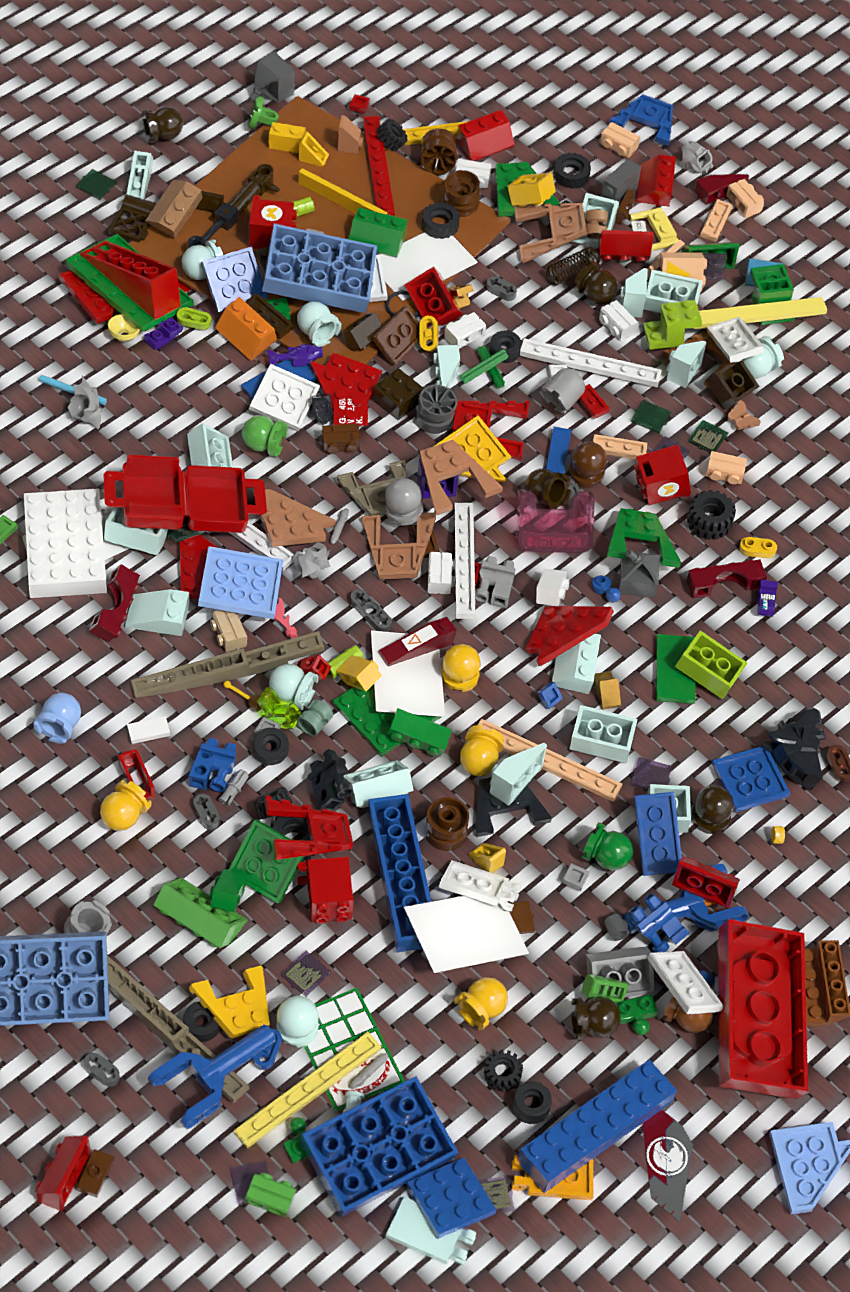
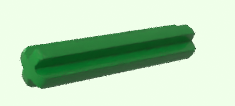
[477,345,505,389]
[460,349,508,384]

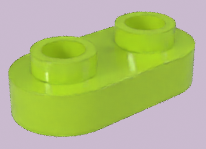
[177,307,211,330]

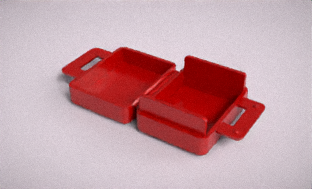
[103,455,267,533]

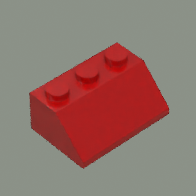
[455,109,515,161]
[636,154,676,207]
[598,230,654,263]
[404,266,463,328]
[672,856,740,909]
[35,1135,91,1212]

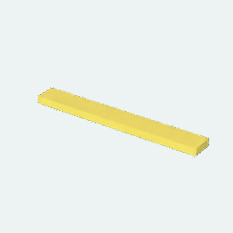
[694,297,827,329]
[234,1032,381,1149]

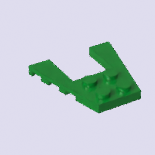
[495,162,560,217]
[607,508,681,568]

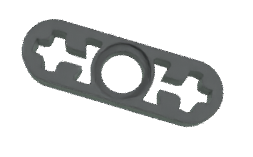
[350,589,392,632]

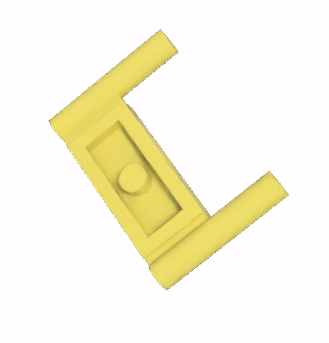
[629,207,679,251]

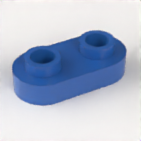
[253,1029,282,1070]

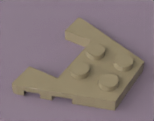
[337,460,406,516]

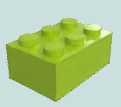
[675,631,748,699]

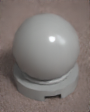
[385,478,423,525]
[63,900,112,933]

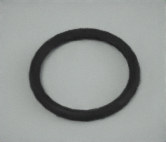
[385,291,419,317]

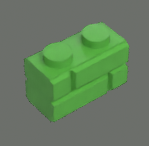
[245,1173,296,1218]

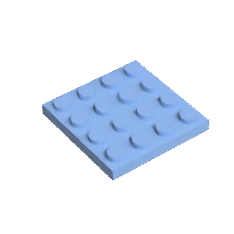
[198,546,283,619]

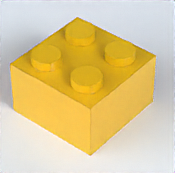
[508,172,556,207]

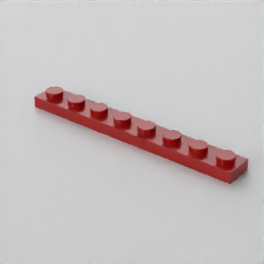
[363,116,395,216]

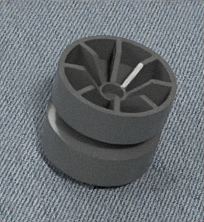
[415,385,457,434]

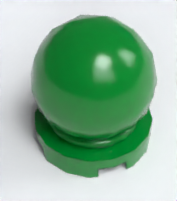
[582,822,633,871]

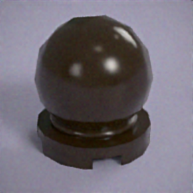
[142,106,183,144]
[573,260,618,304]
[524,468,571,510]
[691,785,734,834]
[571,996,621,1040]

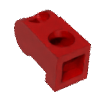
[297,654,331,681]

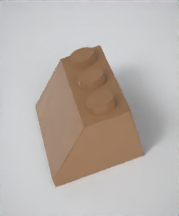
[145,180,202,239]

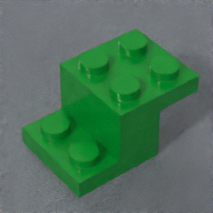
[750,264,795,325]

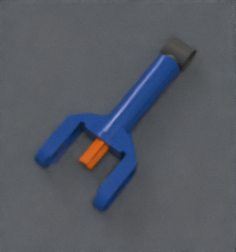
[604,864,749,941]

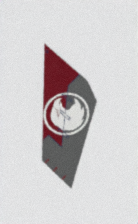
[642,1110,693,1222]

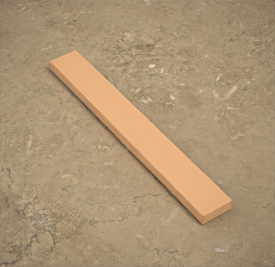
[478,719,622,802]

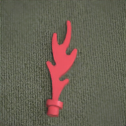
[274,598,298,639]

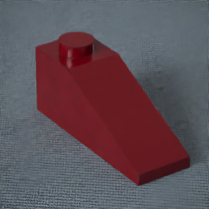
[695,174,749,205]

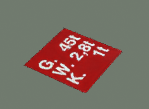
[333,396,368,426]

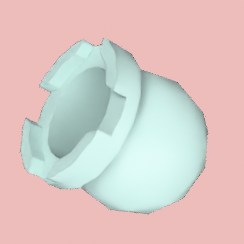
[182,239,223,280]
[297,302,342,347]
[742,336,784,379]
[269,664,319,710]
[276,995,319,1047]

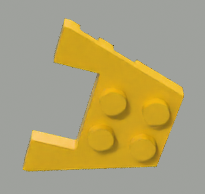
[189,965,270,1039]

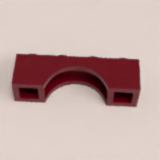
[686,559,767,599]
[89,564,140,643]

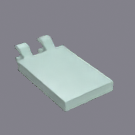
[386,1197,476,1265]

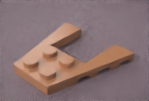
[514,203,587,263]
[419,440,503,516]
[362,512,436,579]

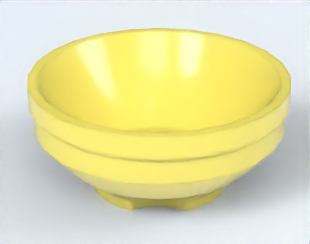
[108,314,140,342]

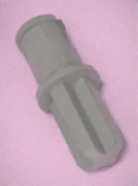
[218,769,248,807]

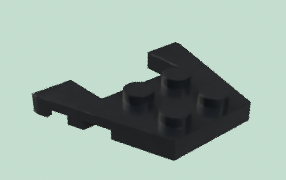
[476,777,552,837]

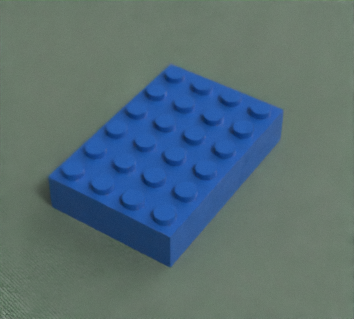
[299,1076,458,1218]

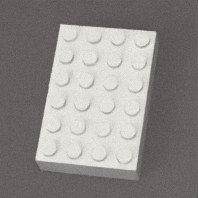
[24,489,107,598]

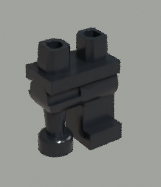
[307,749,353,811]

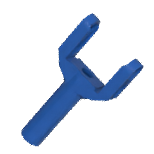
[147,1024,276,1129]

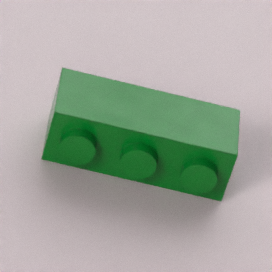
[386,708,452,756]

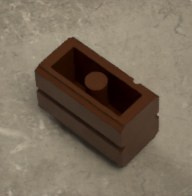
[321,424,360,453]

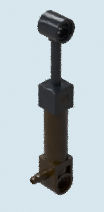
[188,164,280,248]

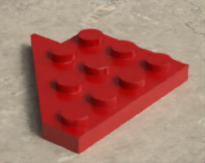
[59,270,115,324]
[311,352,382,420]
[179,533,217,599]
[525,606,614,666]

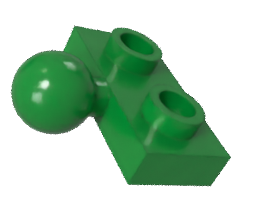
[615,995,658,1035]
[283,1117,308,1164]

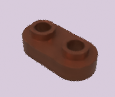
[826,745,850,782]

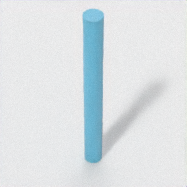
[39,375,107,406]

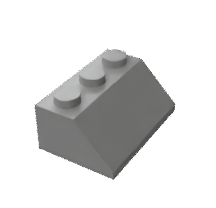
[586,946,655,997]

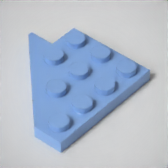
[769,1122,850,1214]

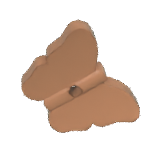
[727,400,761,430]

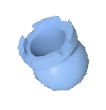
[33,693,81,743]

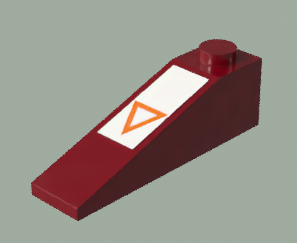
[378,617,457,667]

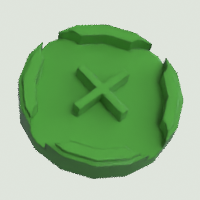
[248,96,279,129]

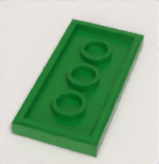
[656,634,696,704]

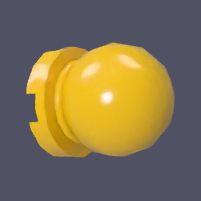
[441,644,481,692]
[460,725,504,776]
[100,779,152,831]
[454,977,508,1031]

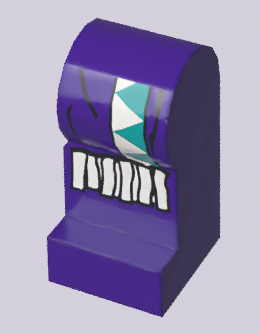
[757,580,778,617]

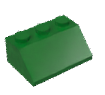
[349,207,408,258]
[681,242,740,271]

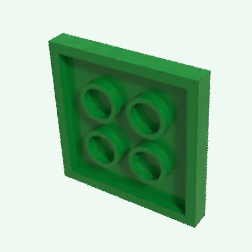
[229,819,304,903]

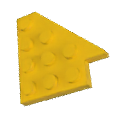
[435,416,511,482]

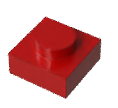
[349,94,370,114]

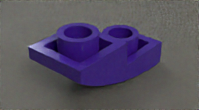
[143,318,183,350]

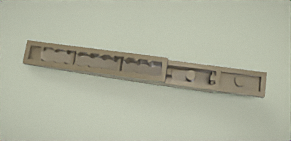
[131,631,325,698]
[107,955,249,1103]

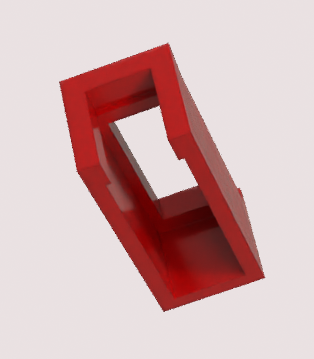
[118,749,155,800]

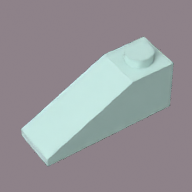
[127,151,154,199]

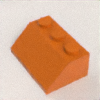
[215,297,277,362]

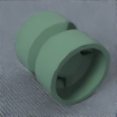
[297,700,333,737]

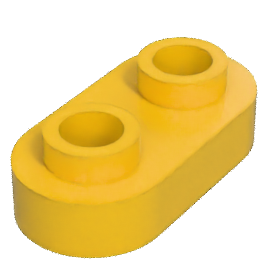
[420,316,438,352]
[739,537,777,558]

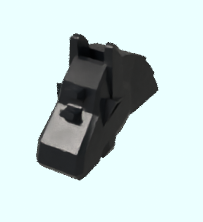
[761,708,825,790]

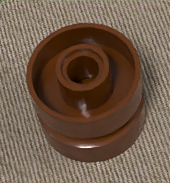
[421,128,457,174]
[425,797,469,851]

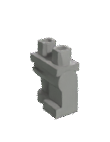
[475,556,515,609]

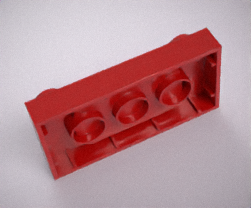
[718,919,808,1099]

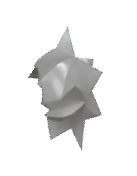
[68,375,102,430]
[293,542,331,579]

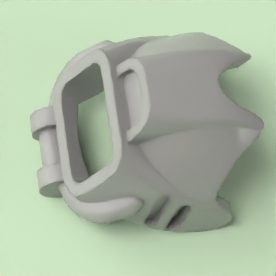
[679,141,713,174]

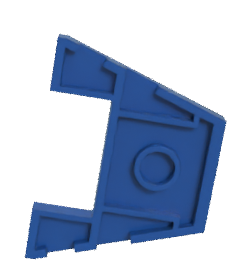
[609,94,673,146]

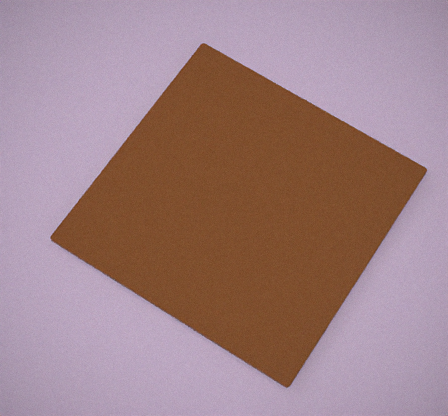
[129,96,510,366]

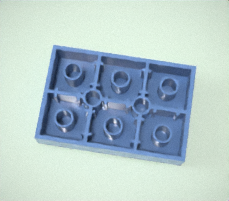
[262,224,377,313]
[0,931,110,1025]

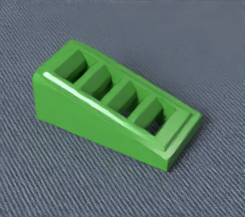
[581,974,629,1002]

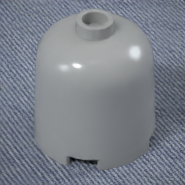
[540,368,585,414]

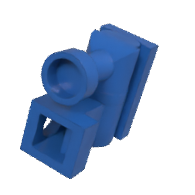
[189,738,236,792]
[629,893,690,953]

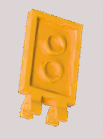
[512,1155,594,1200]

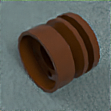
[444,170,480,216]

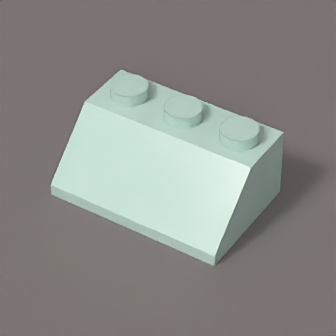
[644,270,703,313]
[187,423,233,467]
[104,507,168,555]
[552,634,601,694]
[344,760,414,808]

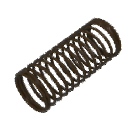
[546,246,600,286]

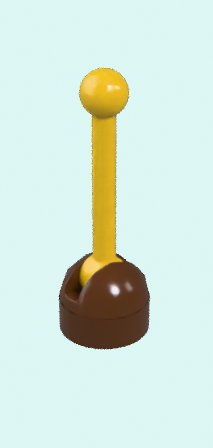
[223,681,265,712]

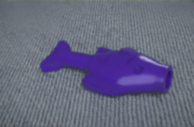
[268,344,323,367]

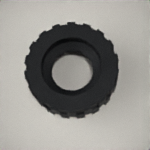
[553,153,591,189]
[421,202,460,239]

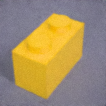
[269,122,306,153]
[336,655,382,691]

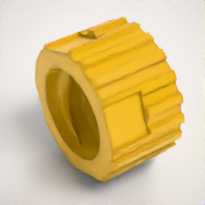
[771,826,785,844]

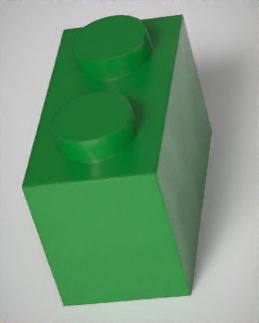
[209,869,247,913]

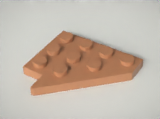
[252,489,336,547]

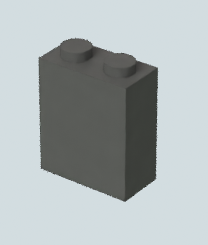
[601,159,641,206]

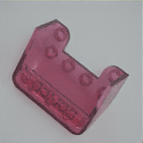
[517,490,595,552]

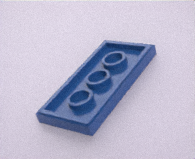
[241,360,317,400]
[634,792,682,876]

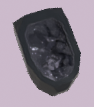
[312,393,333,425]

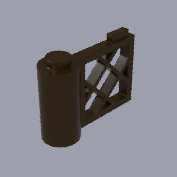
[107,194,157,243]

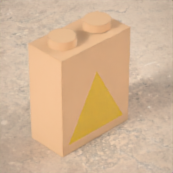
[659,252,707,292]

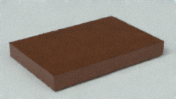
[372,306,420,366]

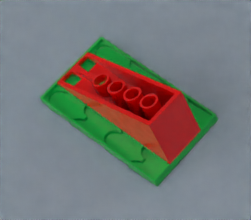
[65,234,194,332]

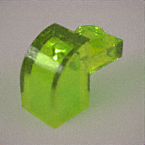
[257,687,302,729]

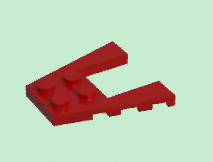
[452,401,530,461]
[264,795,353,860]

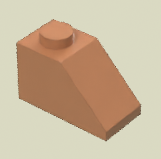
[338,115,363,154]

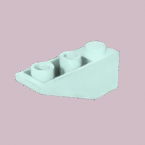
[433,345,460,388]

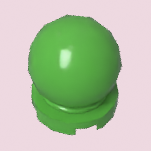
[241,415,287,457]

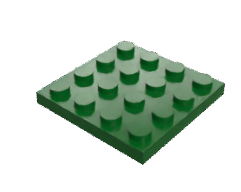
[333,684,441,757]

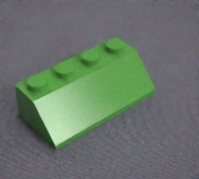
[154,877,248,948]

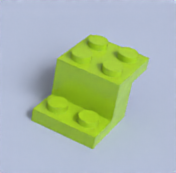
[643,300,702,350]

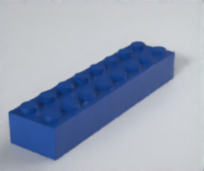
[368,794,431,953]
[517,1059,677,1193]

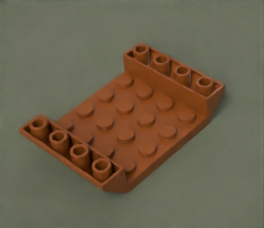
[717,940,850,1027]

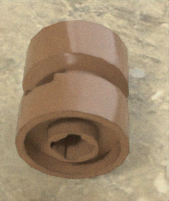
[585,209,608,239]

